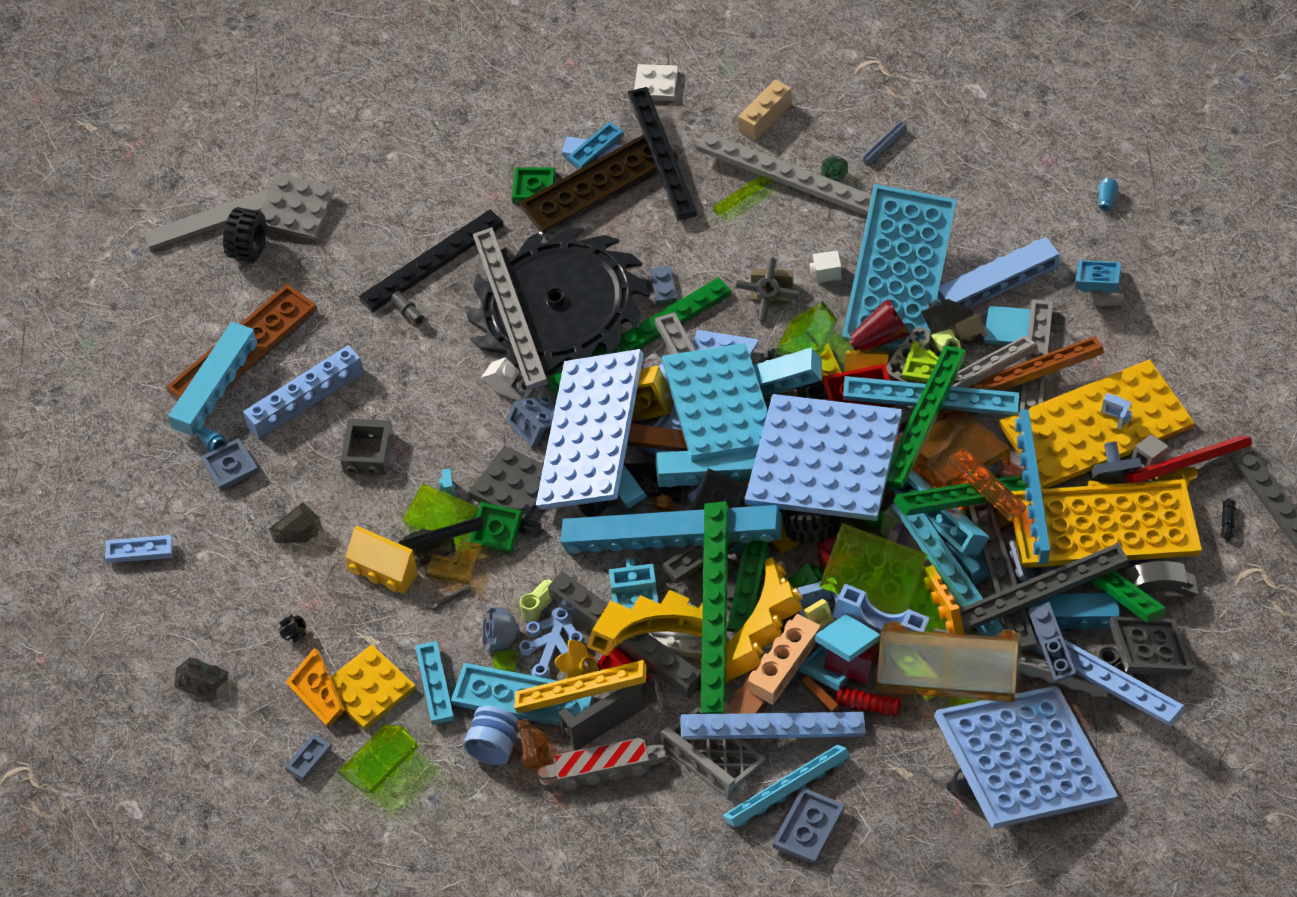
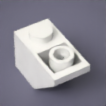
[481,358,532,400]

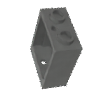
[340,418,394,476]

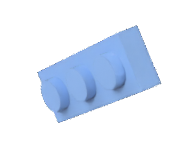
[105,535,173,563]

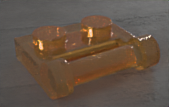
[517,719,552,773]

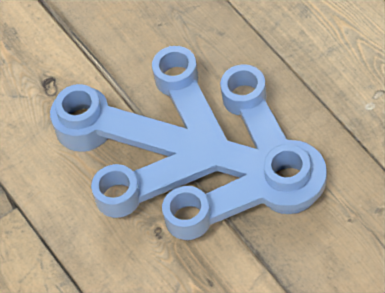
[519,607,583,679]

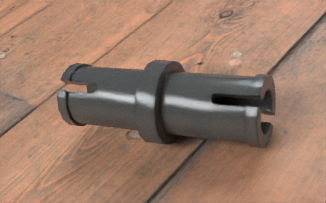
[391,291,425,326]

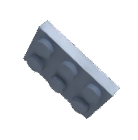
[772,787,845,865]

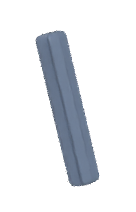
[862,121,907,165]

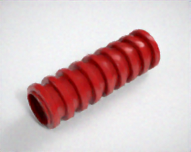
[836,687,901,717]

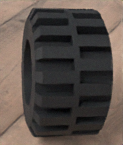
[223,207,267,262]
[782,509,841,544]

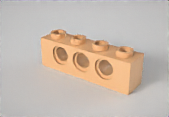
[748,614,821,705]

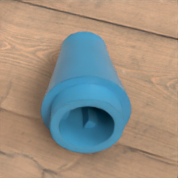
[1098,178,1119,211]
[197,427,227,452]

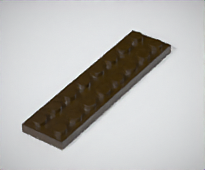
[520,135,678,234]

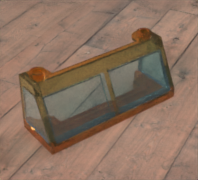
[877,621,1022,702]

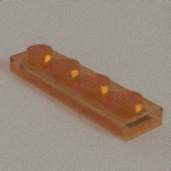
[948,447,1027,521]

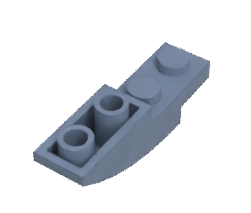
[1028,602,1077,682]

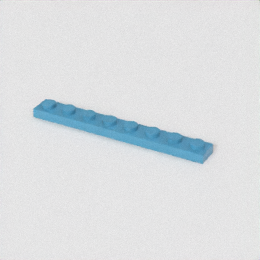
[1015,409,1050,564]

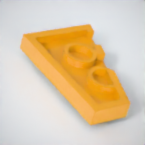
[286,648,345,727]

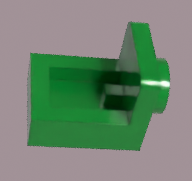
[788,563,826,589]

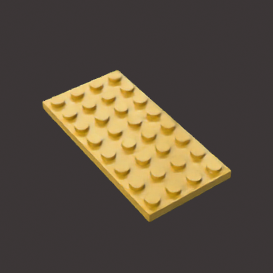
[999,359,1195,489]
[1008,479,1202,568]

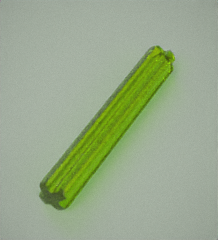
[713,175,774,216]

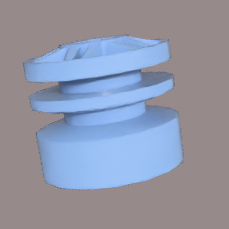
[463,706,521,765]

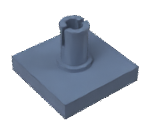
[1090,441,1141,480]

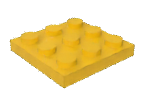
[331,644,416,731]

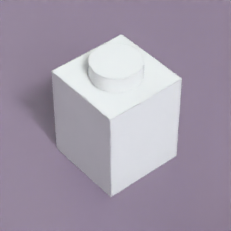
[810,250,842,283]

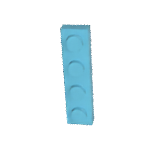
[415,641,454,725]

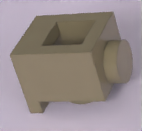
[952,315,986,342]

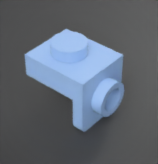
[1101,393,1133,430]

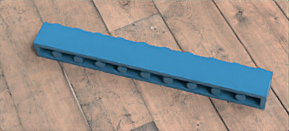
[560,505,782,554]

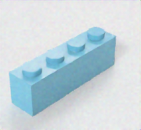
[753,348,822,397]

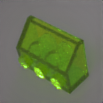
[775,301,838,355]
[337,725,419,793]

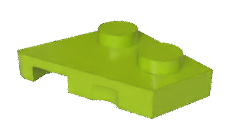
[902,341,939,383]

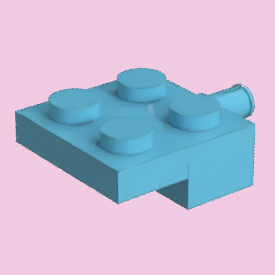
[609,558,658,609]

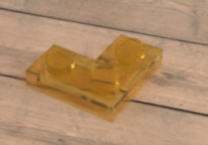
[426,540,482,585]

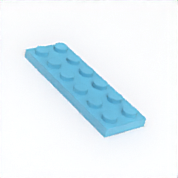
[451,663,594,727]

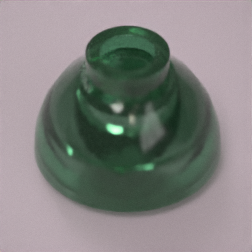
[821,156,848,182]

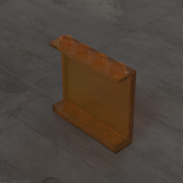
[894,409,1011,488]

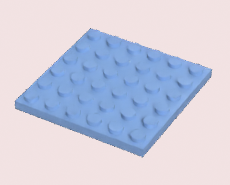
[745,394,902,521]
[934,685,1118,829]

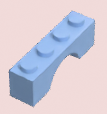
[832,584,929,650]

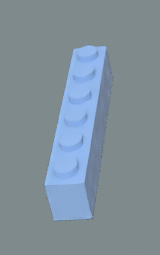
[937,237,1059,317]

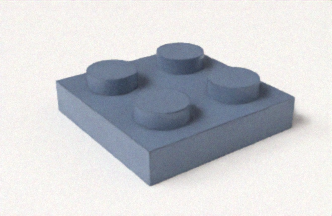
[201,438,259,491]

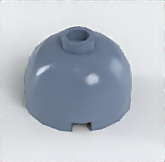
[482,606,520,651]

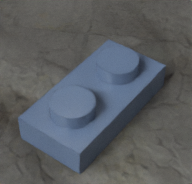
[650,265,677,306]
[285,734,332,782]

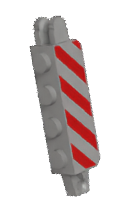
[538,738,666,790]

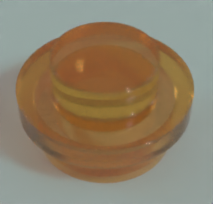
[653,495,675,512]

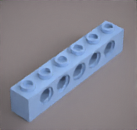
[243,345,364,439]

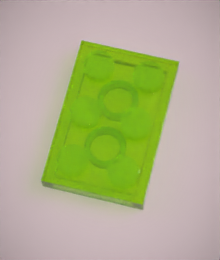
[402,483,479,548]

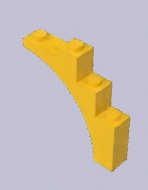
[701,557,803,683]
[587,590,728,656]

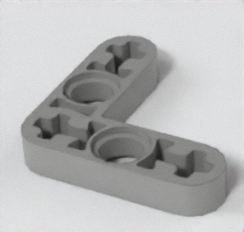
[887,327,930,384]

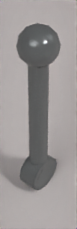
[429,584,471,611]

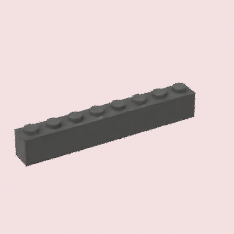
[548,571,701,699]

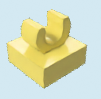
[804,599,834,628]

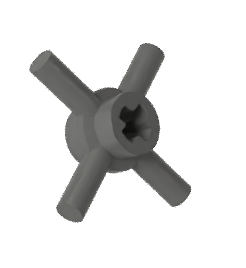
[735,258,799,321]

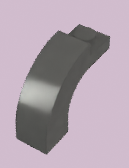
[1120,561,1198,598]

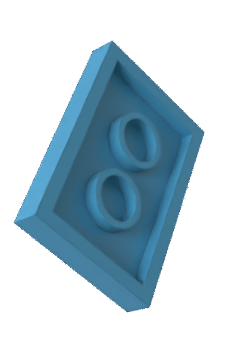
[1075,260,1121,293]

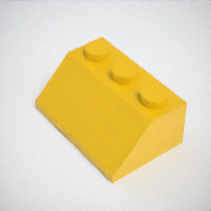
[345,525,418,594]

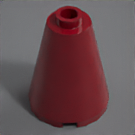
[849,299,910,353]

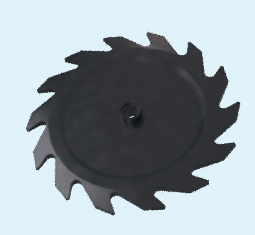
[464,228,650,376]

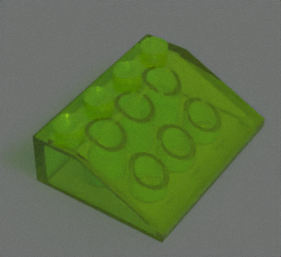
[819,523,929,615]

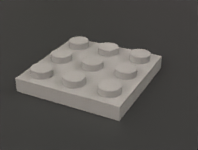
[261,173,335,241]

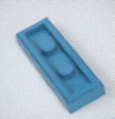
[567,121,624,170]

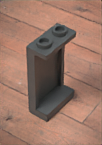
[558,684,643,751]

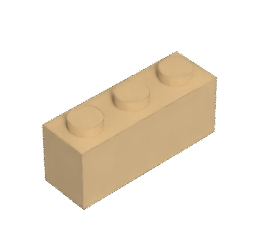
[738,79,792,141]

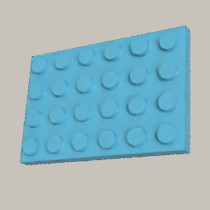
[662,343,768,461]

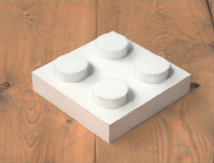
[634,64,678,101]

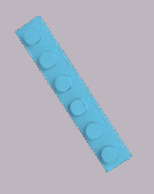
[723,745,850,827]

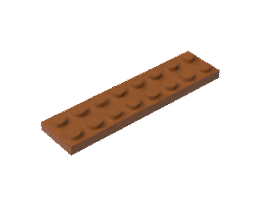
[166,284,317,400]

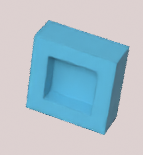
[439,468,455,500]

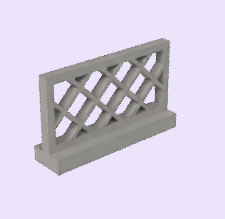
[660,706,766,799]

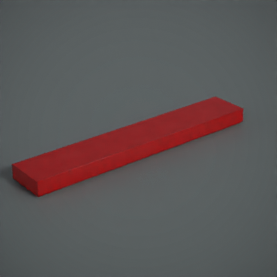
[1125,436,1252,483]

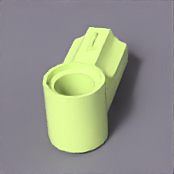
[930,329,961,353]
[520,579,553,623]

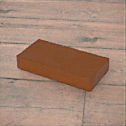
[802,676,842,712]

